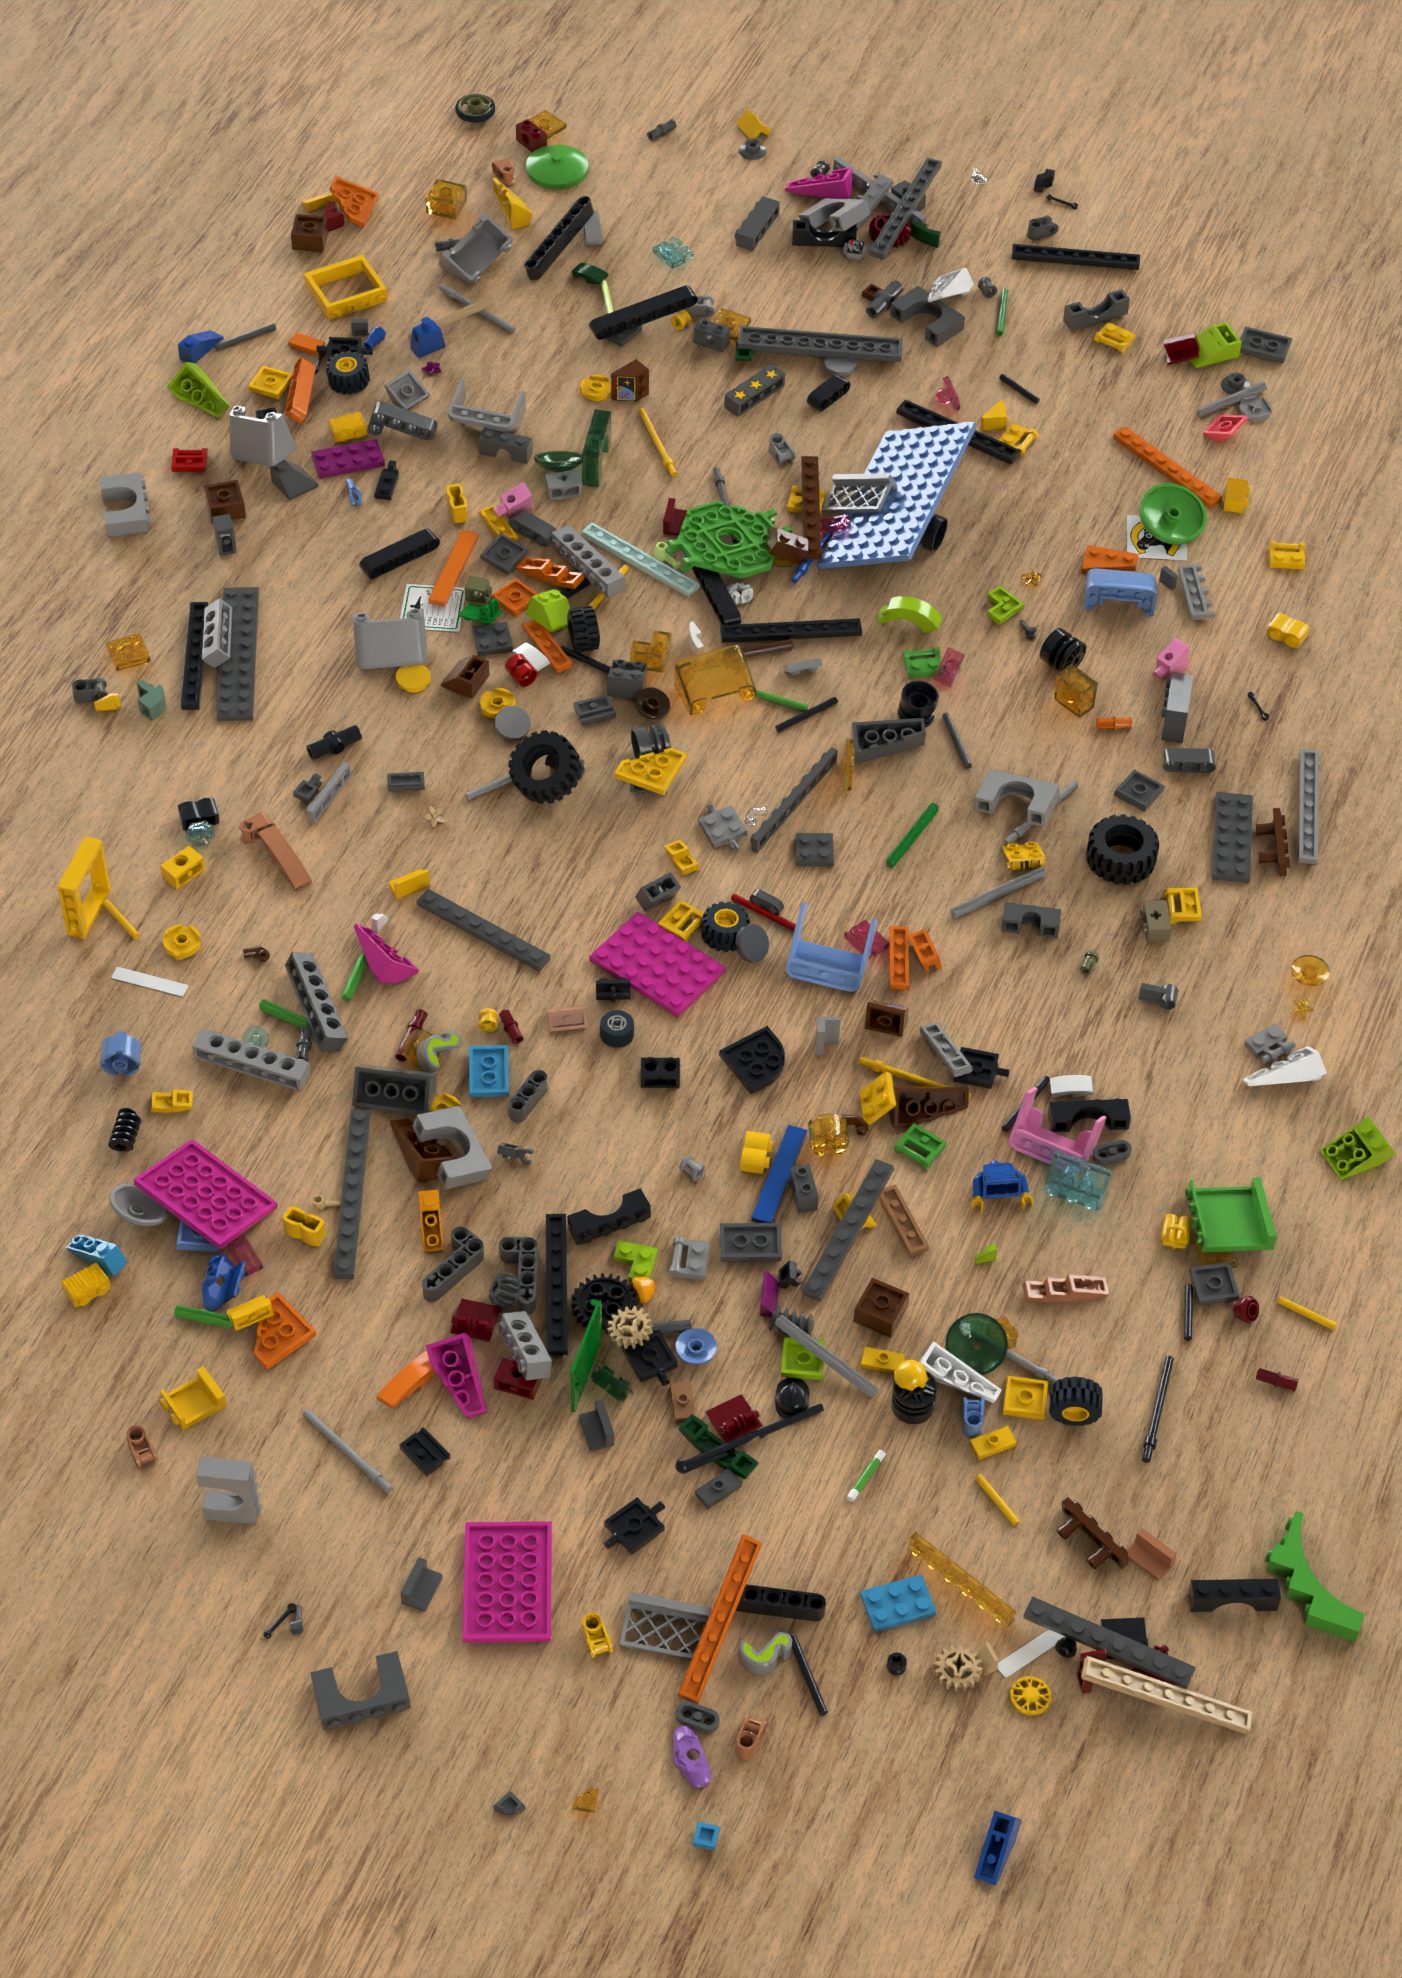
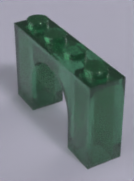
[582,410,611,487]

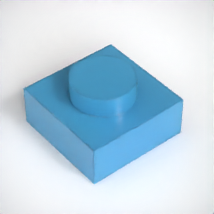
[693,1822,720,1851]

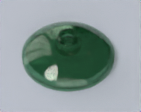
[534,451,585,473]
[945,1313,1008,1375]

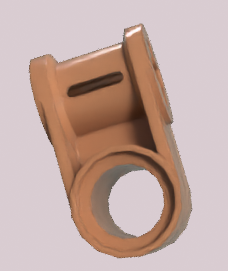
[492,158,515,186]
[239,812,276,844]
[126,1425,158,1468]
[736,1714,768,1760]

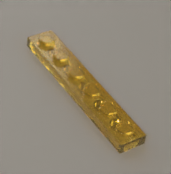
[909,1532,1016,1627]

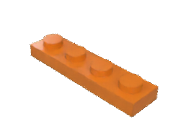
[523,620,572,674]
[889,926,909,991]

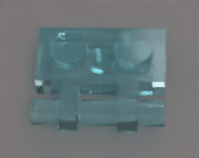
[653,236,694,269]

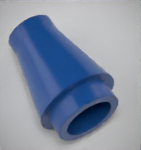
[363,326,386,348]

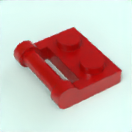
[171,448,208,472]

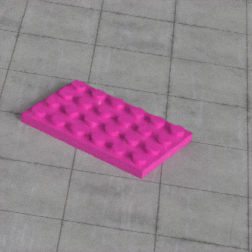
[589,912,726,1018]
[134,1139,278,1250]
[463,1521,552,1643]

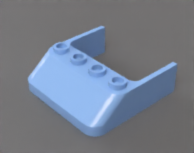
[786,902,878,992]

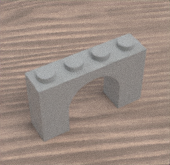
[799,198,871,231]
[99,472,151,537]
[975,769,1059,827]
[412,1106,492,1190]
[196,1457,262,1524]

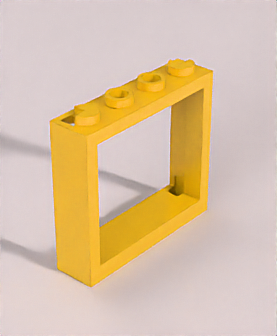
[304,255,388,320]
[57,836,111,939]

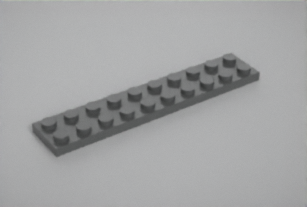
[738,326,902,362]
[217,587,259,721]

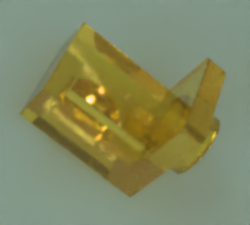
[986,1317,1018,1349]

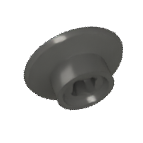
[739,139,766,160]
[1221,372,1251,395]

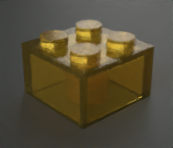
[425,179,467,220]
[1053,664,1098,718]

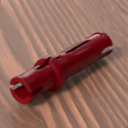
[395,1009,428,1062]

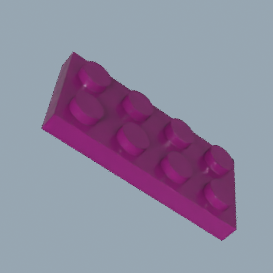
[311,439,385,479]

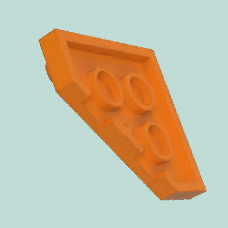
[329,176,379,228]
[254,1292,317,1370]

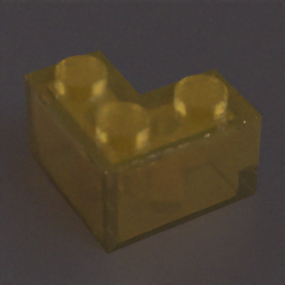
[630,630,672,673]

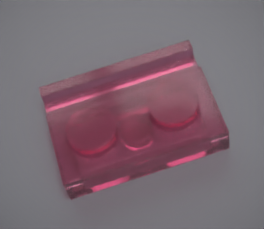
[844,920,889,960]

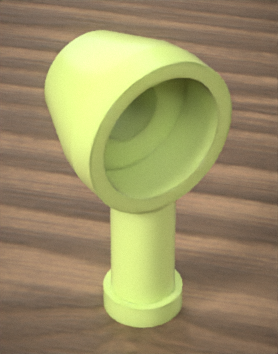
[653,542,680,569]

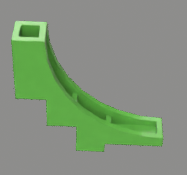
[1265,1511,1365,1642]

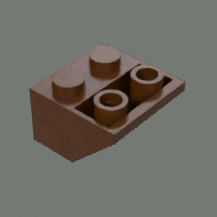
[441,655,490,699]

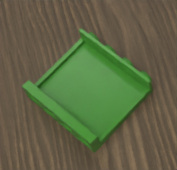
[1185,1177,1277,1252]

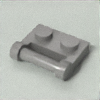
[669,1237,710,1280]

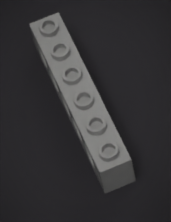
[551,525,626,598]
[192,1029,311,1092]

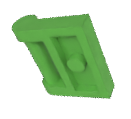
[903,647,944,678]
[894,1123,947,1170]

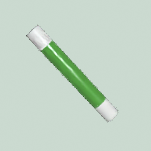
[846,1450,886,1502]

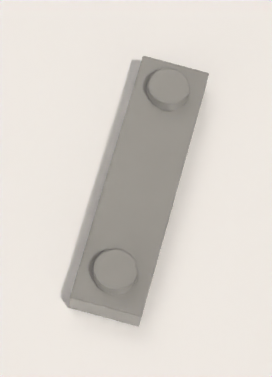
[306,762,351,824]
[920,1022,972,1077]

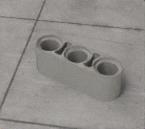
[583,210,602,246]

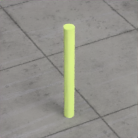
[601,280,614,313]

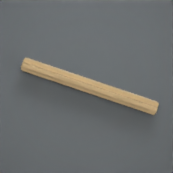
[408,295,496,341]

